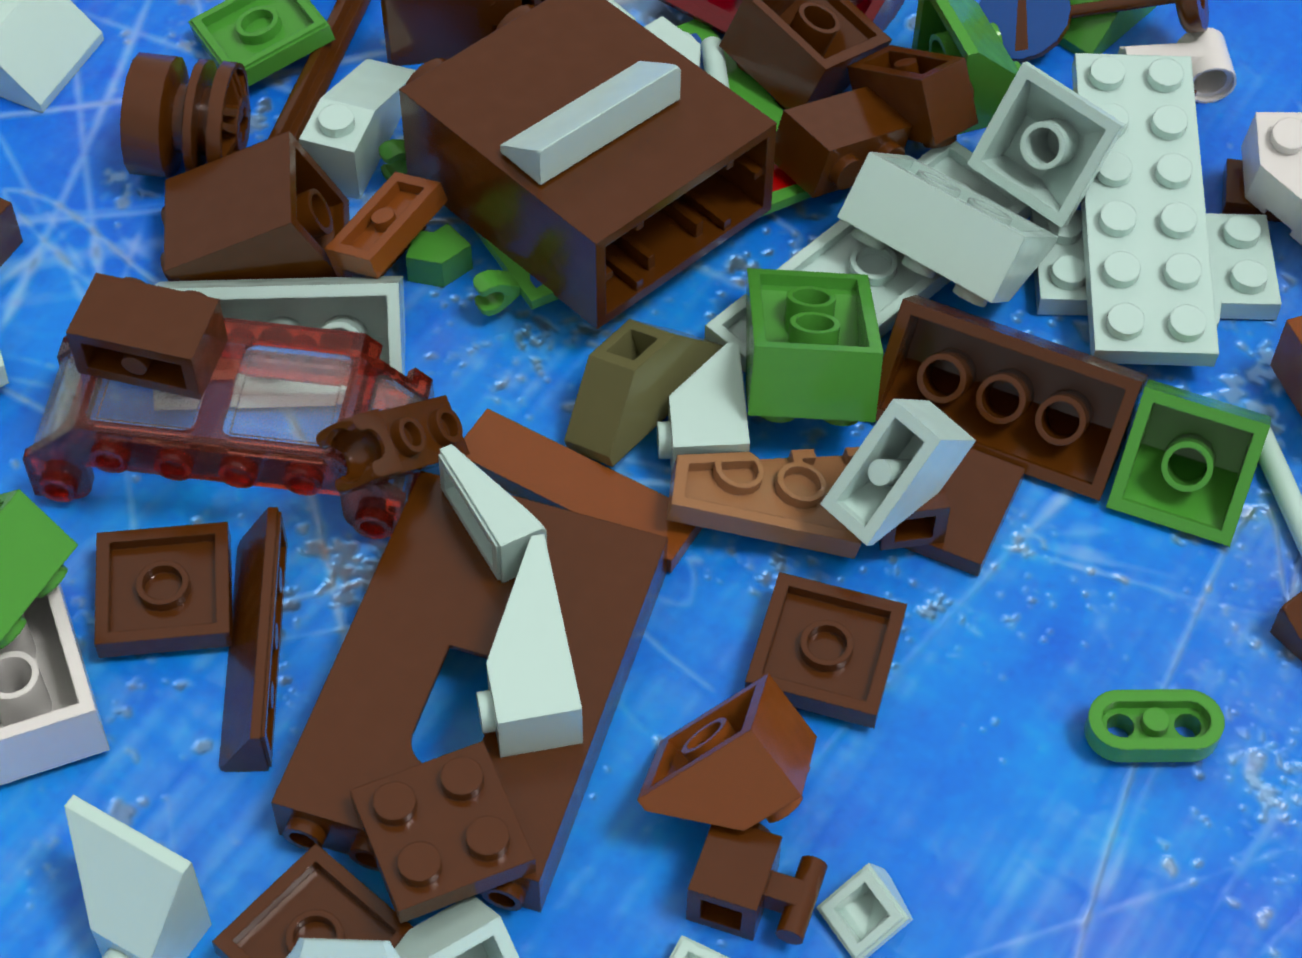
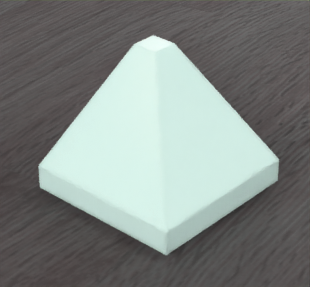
[816,863,913,958]

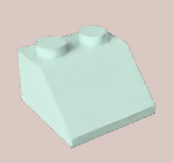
[0,0,104,113]

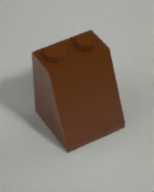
[160,131,350,281]

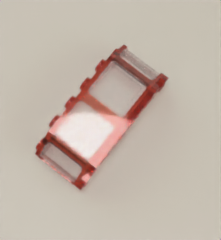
[22,317,435,539]

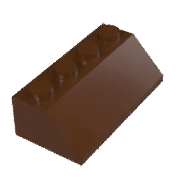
[876,295,1149,501]

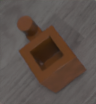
[686,823,828,945]

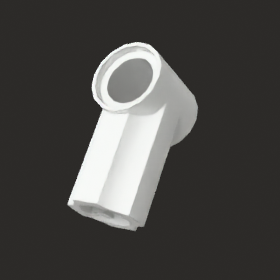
[1118,28,1237,104]

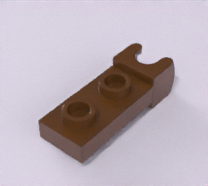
[316,395,470,494]

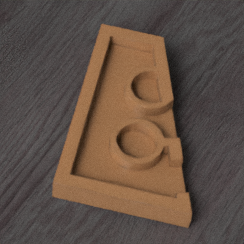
[666,447,862,559]

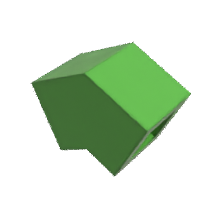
[405,223,473,287]

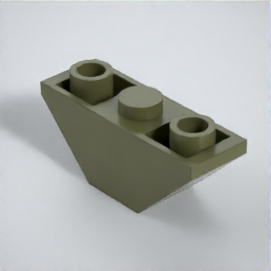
[564,319,724,467]

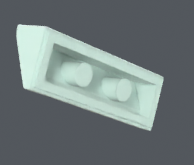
[500,61,681,185]

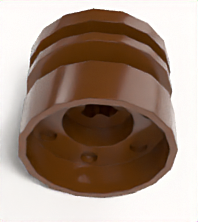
[120,52,251,178]

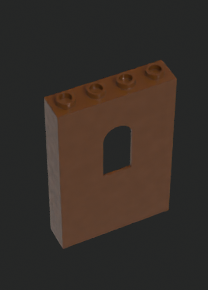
[271,471,668,912]

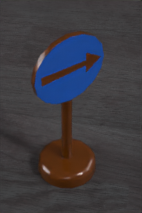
[979,0,1209,63]

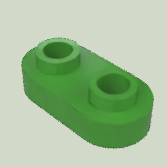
[1084,689,1225,763]

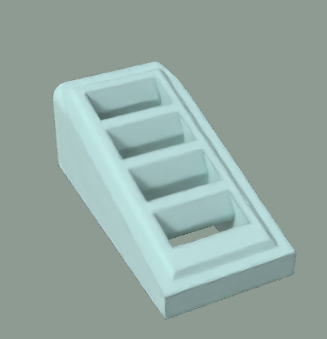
[438,444,547,583]

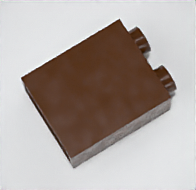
[399,0,777,329]

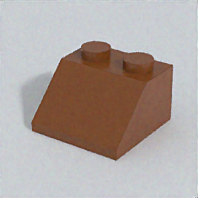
[637,673,817,831]

